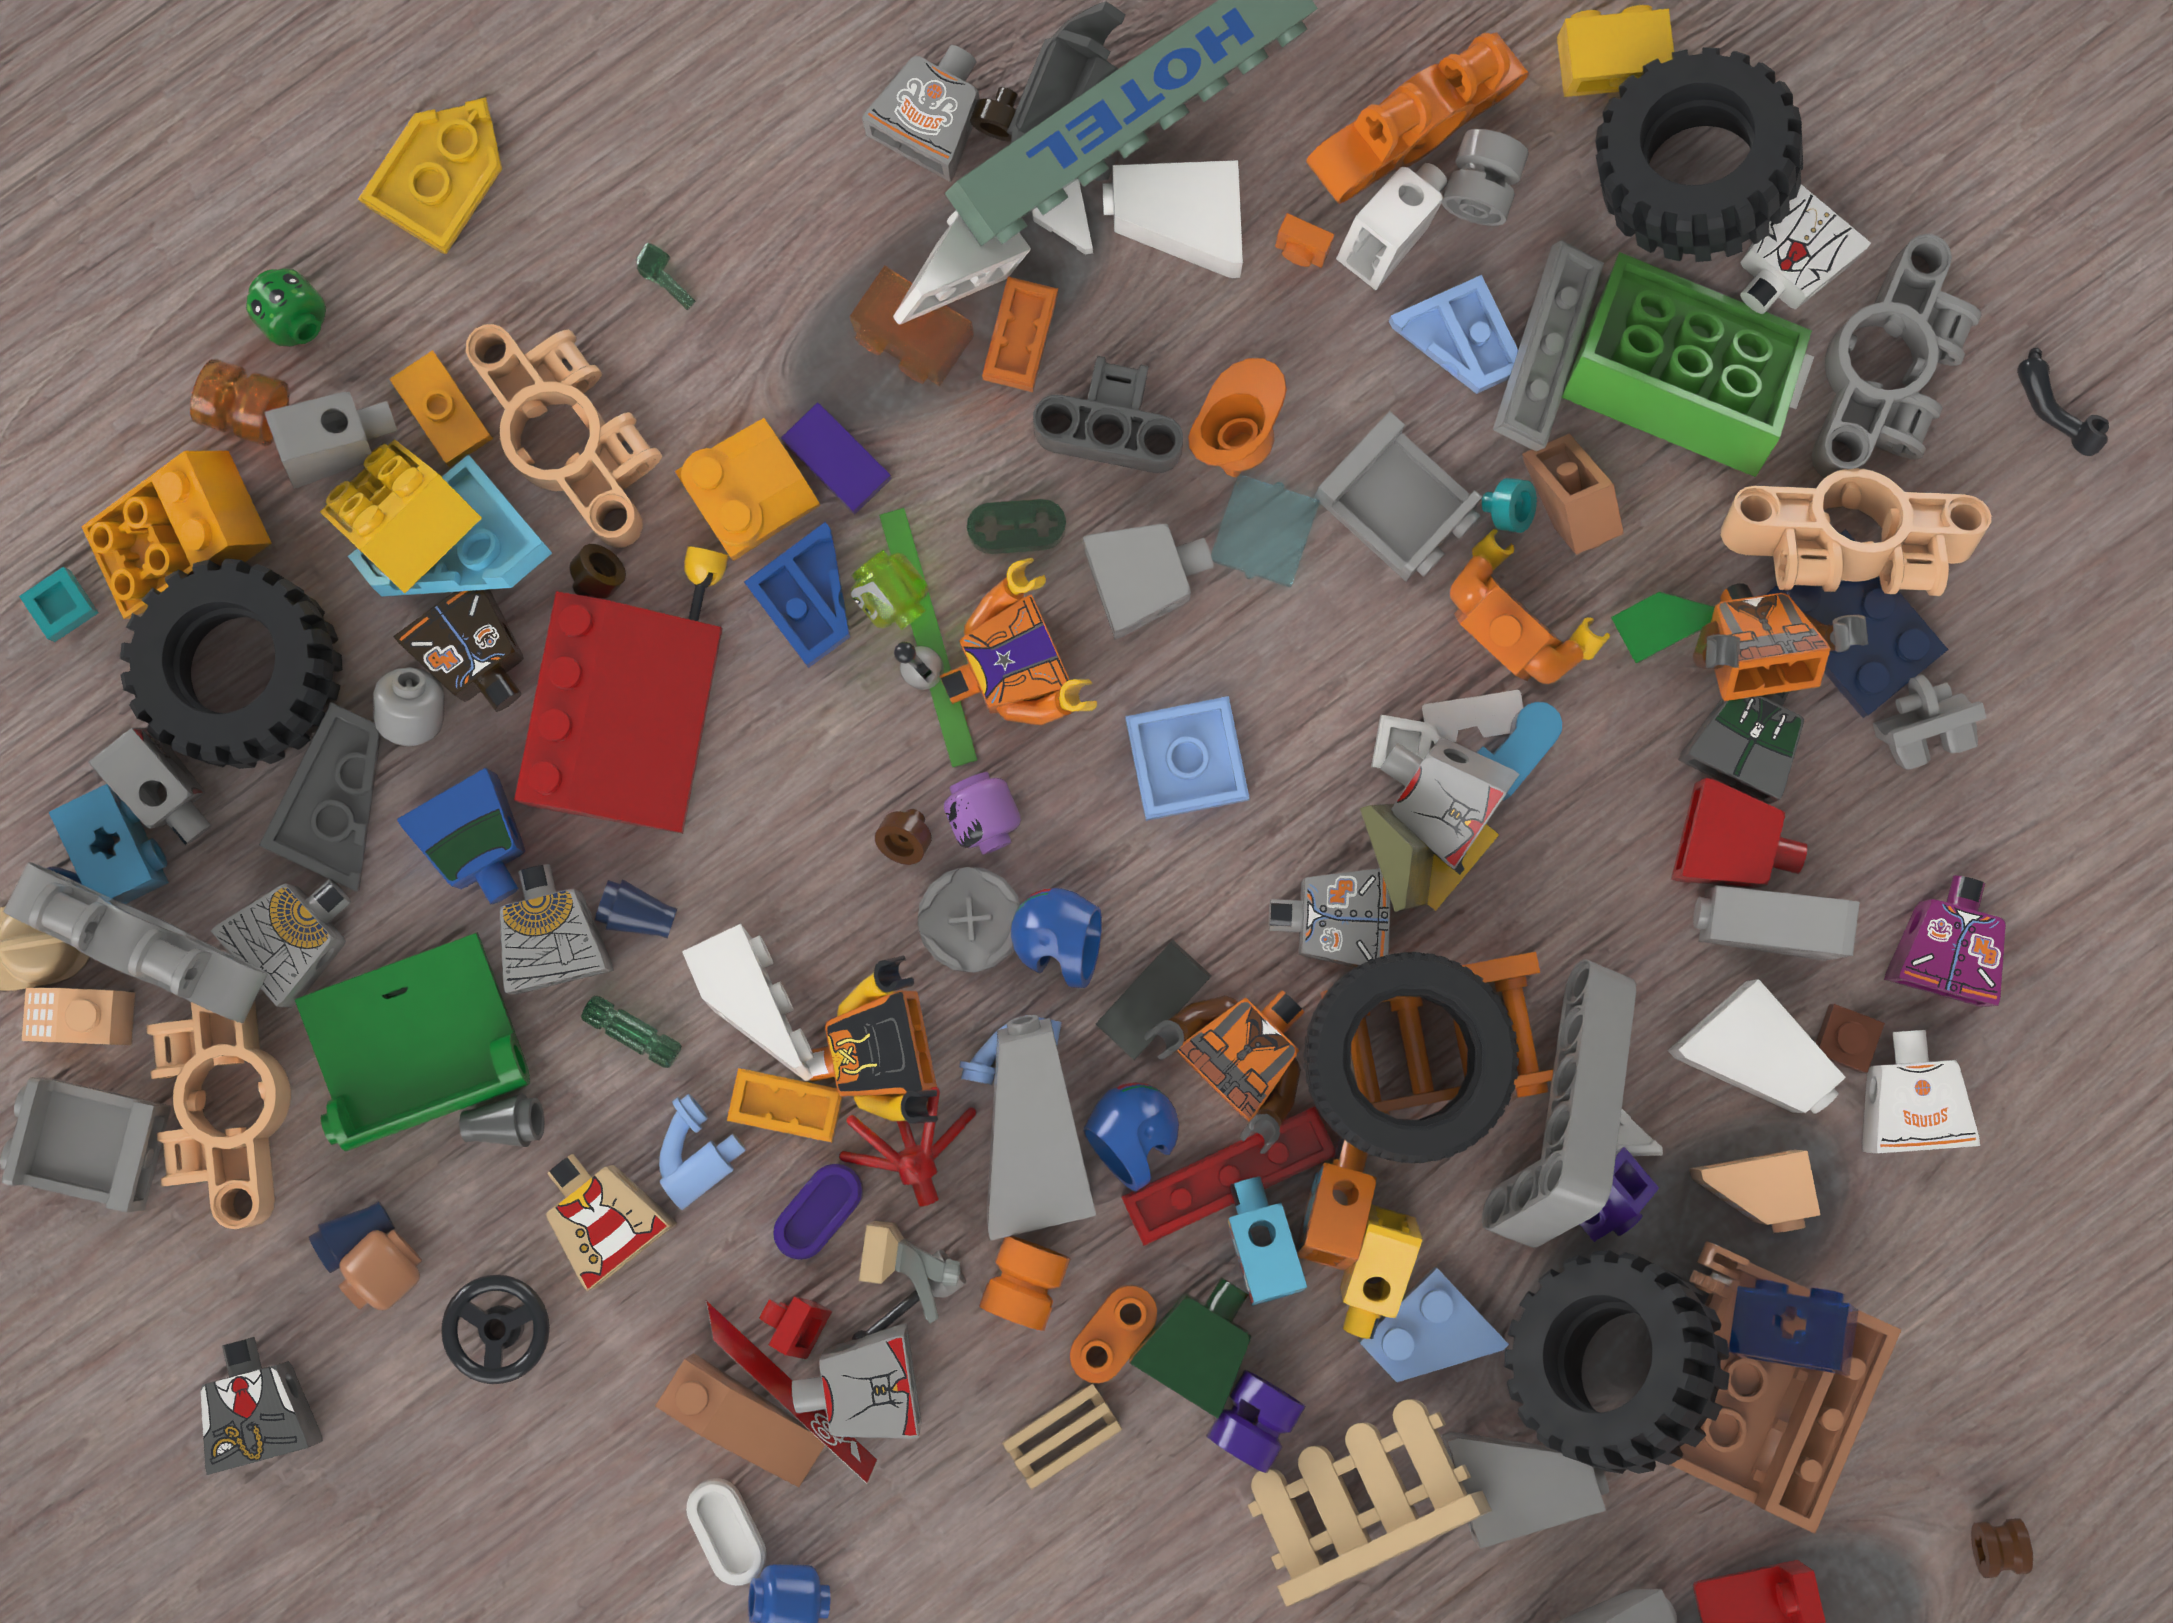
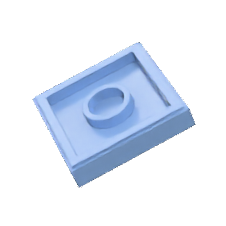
[1125,696,1250,821]

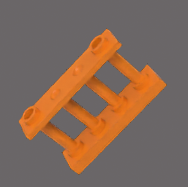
[1321,952,1554,1115]

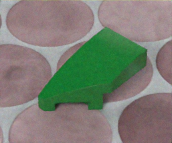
[1611,592,1715,663]

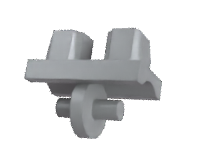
[1873,675,1986,769]

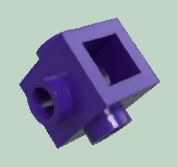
[1579,1147,1659,1242]

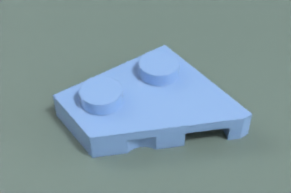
[1389,275,1518,394]
[1358,1267,1509,1382]

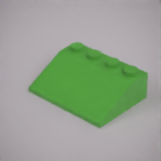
[1562,252,1812,477]

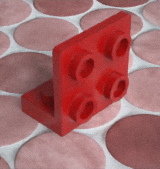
[1693,1560,1826,1623]

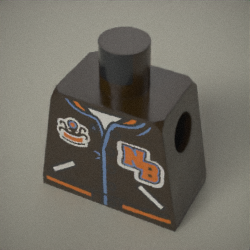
[393,589,524,712]

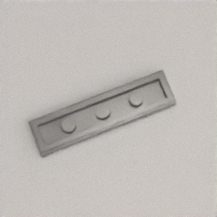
[1493,240,1604,452]

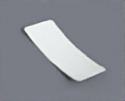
[1422,690,1523,742]

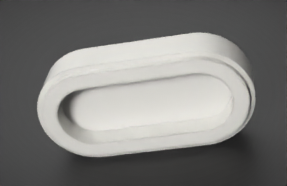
[686,1478,767,1586]

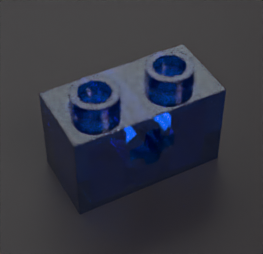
[1729,1279,1859,1376]

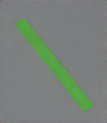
[879,508,977,768]

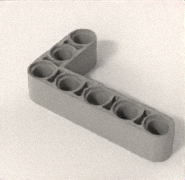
[1482,959,1636,1248]

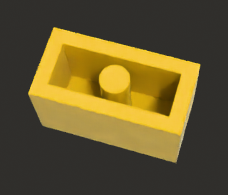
[1557,5,1674,97]

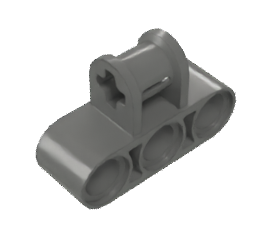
[1033,356,1183,473]

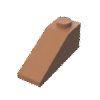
[655,1353,825,1488]

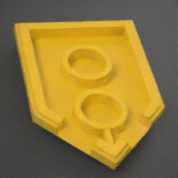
[358,97,502,254]

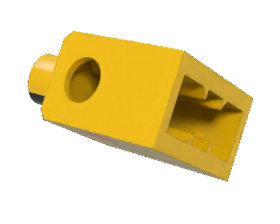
[1340,1204,1422,1339]

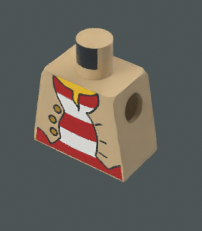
[546,1154,677,1291]

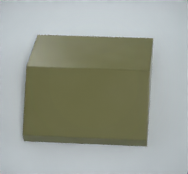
[1360,804,1434,912]

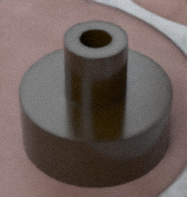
[970,87,1018,142]
[569,544,626,598]

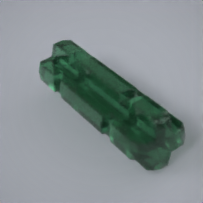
[581,996,682,1068]

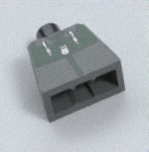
[1678,691,1804,804]

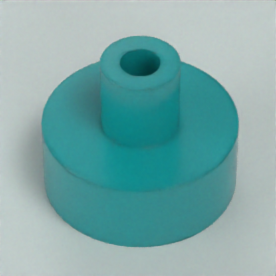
[1481,478,1537,533]

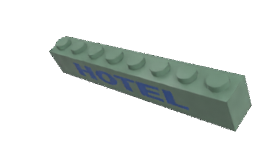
[945,0,1318,246]

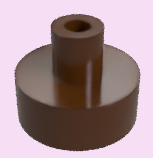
[875,809,932,865]

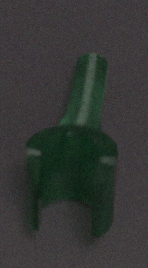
[636,243,696,310]

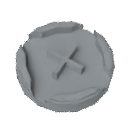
[918,867,1020,973]

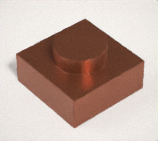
[1816,1004,1885,1073]

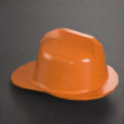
[1188,358,1287,478]

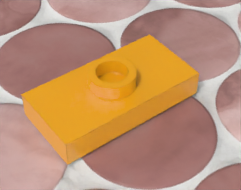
[389,350,493,467]
[727,1068,843,1143]

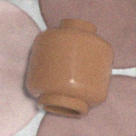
[338,1230,422,1311]

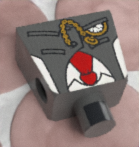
[201,1337,323,1475]

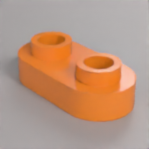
[1070,1285,1157,1383]

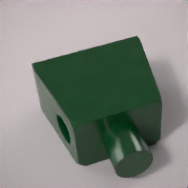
[1129,1277,1252,1419]

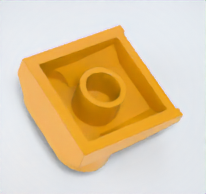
[675,418,821,561]

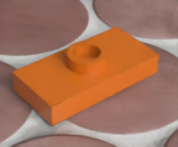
[982,276,1058,392]

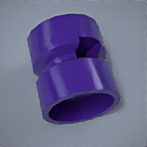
[1206,1370,1306,1473]

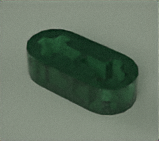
[967,499,1066,554]

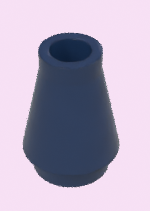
[594,879,678,939]
[309,1201,395,1273]

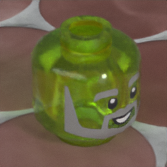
[851,550,929,630]

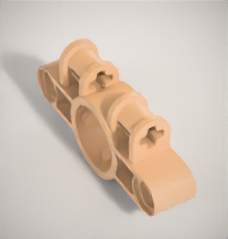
[466,324,662,548]
[1720,468,1992,596]
[146,1001,291,1229]

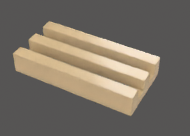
[1002,1383,1122,1490]

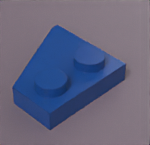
[744,522,851,668]

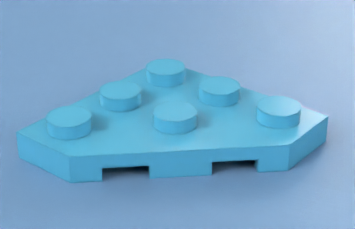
[348,454,552,597]

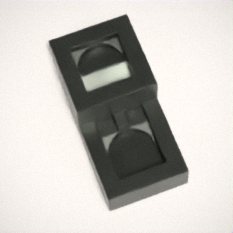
[1096,940,1212,1060]

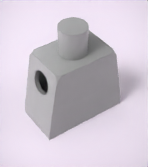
[264,392,397,489]
[1083,524,1214,640]

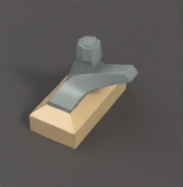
[859,1220,961,1324]

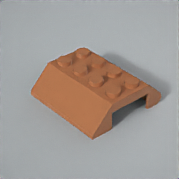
[1670,1241,1901,1533]

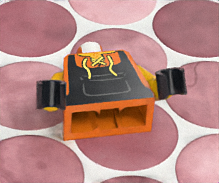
[806,955,938,1124]

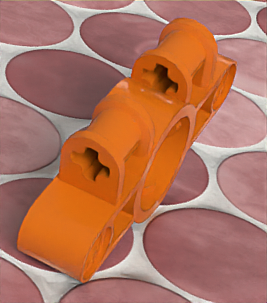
[1306,32,1529,204]

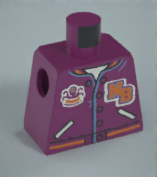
[1884,875,2006,1007]

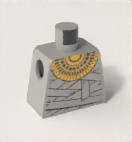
[500,864,614,995]
[210,879,351,1008]

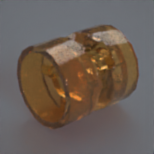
[190,358,290,446]

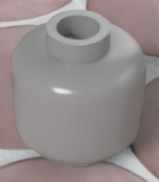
[373,667,445,746]

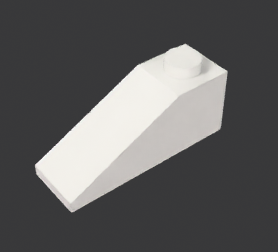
[893,211,1031,325]

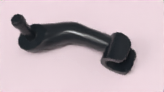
[2017,348,2109,456]

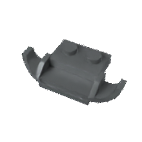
[1007,1,1126,181]

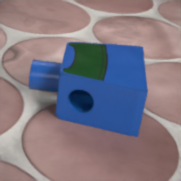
[397,768,525,904]

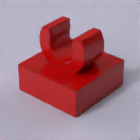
[759,1296,833,1359]

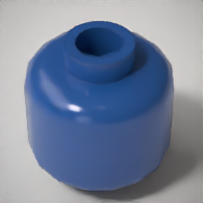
[748,1564,830,1623]

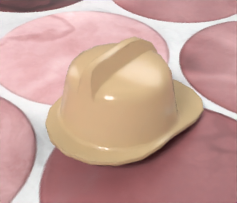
[0,906,90,991]

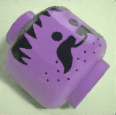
[944,772,1021,855]

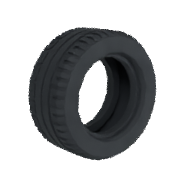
[1303,952,1519,1163]

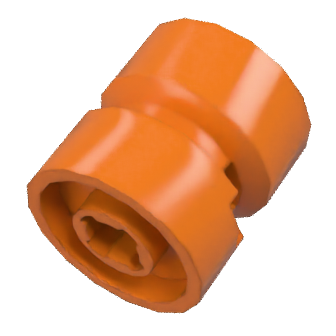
[979,1236,1071,1331]

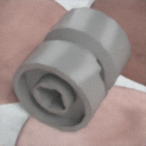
[1442,129,1529,226]

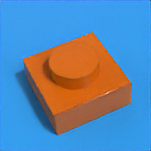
[1275,213,1335,268]

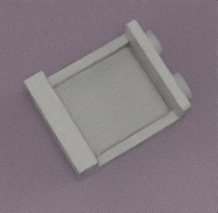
[1314,411,1483,581]
[0,1077,171,1213]

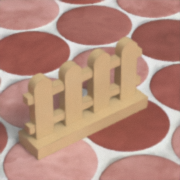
[1248,1399,1492,1607]

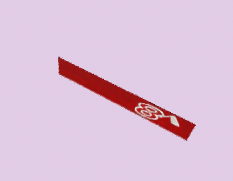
[706,1300,877,1484]

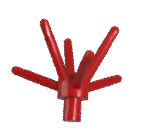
[839,1087,977,1207]

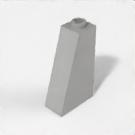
[987,1015,1096,1241]

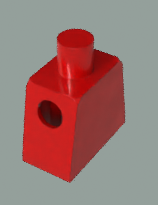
[1671,778,1807,888]

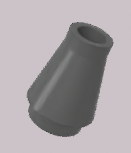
[459,1093,545,1147]

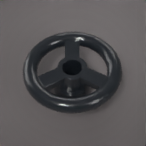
[441,1275,550,1384]

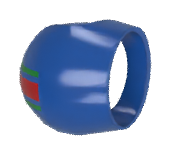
[1011,888,1102,988]
[1083,1082,1179,1191]

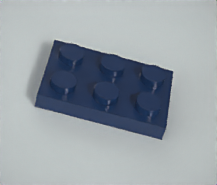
[1765,529,1949,718]

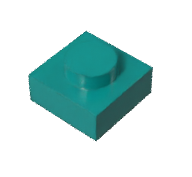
[19,567,99,642]

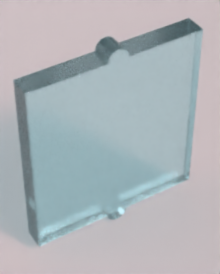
[1211,474,1320,588]

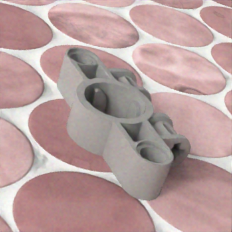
[1812,234,1982,478]
[3,862,268,1023]

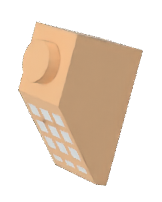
[22,988,135,1045]
[1690,1150,1820,1233]

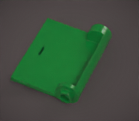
[294,932,530,1151]

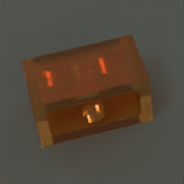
[849,265,974,386]

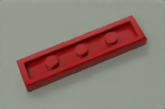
[1121,1106,1335,1246]

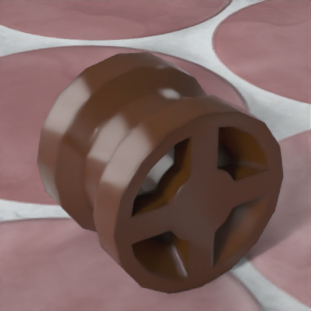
[1971,1518,2033,1578]

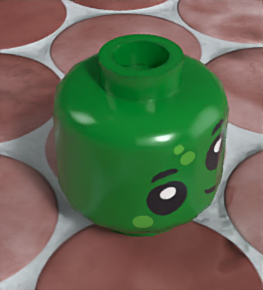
[246,269,326,347]

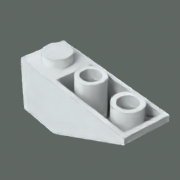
[682,924,814,1081]

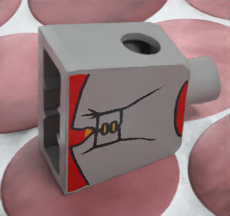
[88,728,211,846]
[1380,738,1520,869]
[792,1324,922,1439]

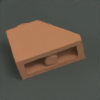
[1522,433,1624,554]

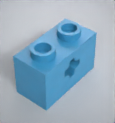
[49,784,169,904]

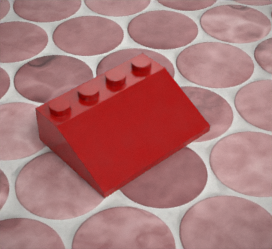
[514,591,723,834]

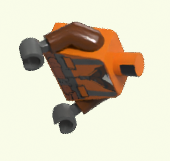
[1693,583,1868,701]
[1144,990,1305,1154]

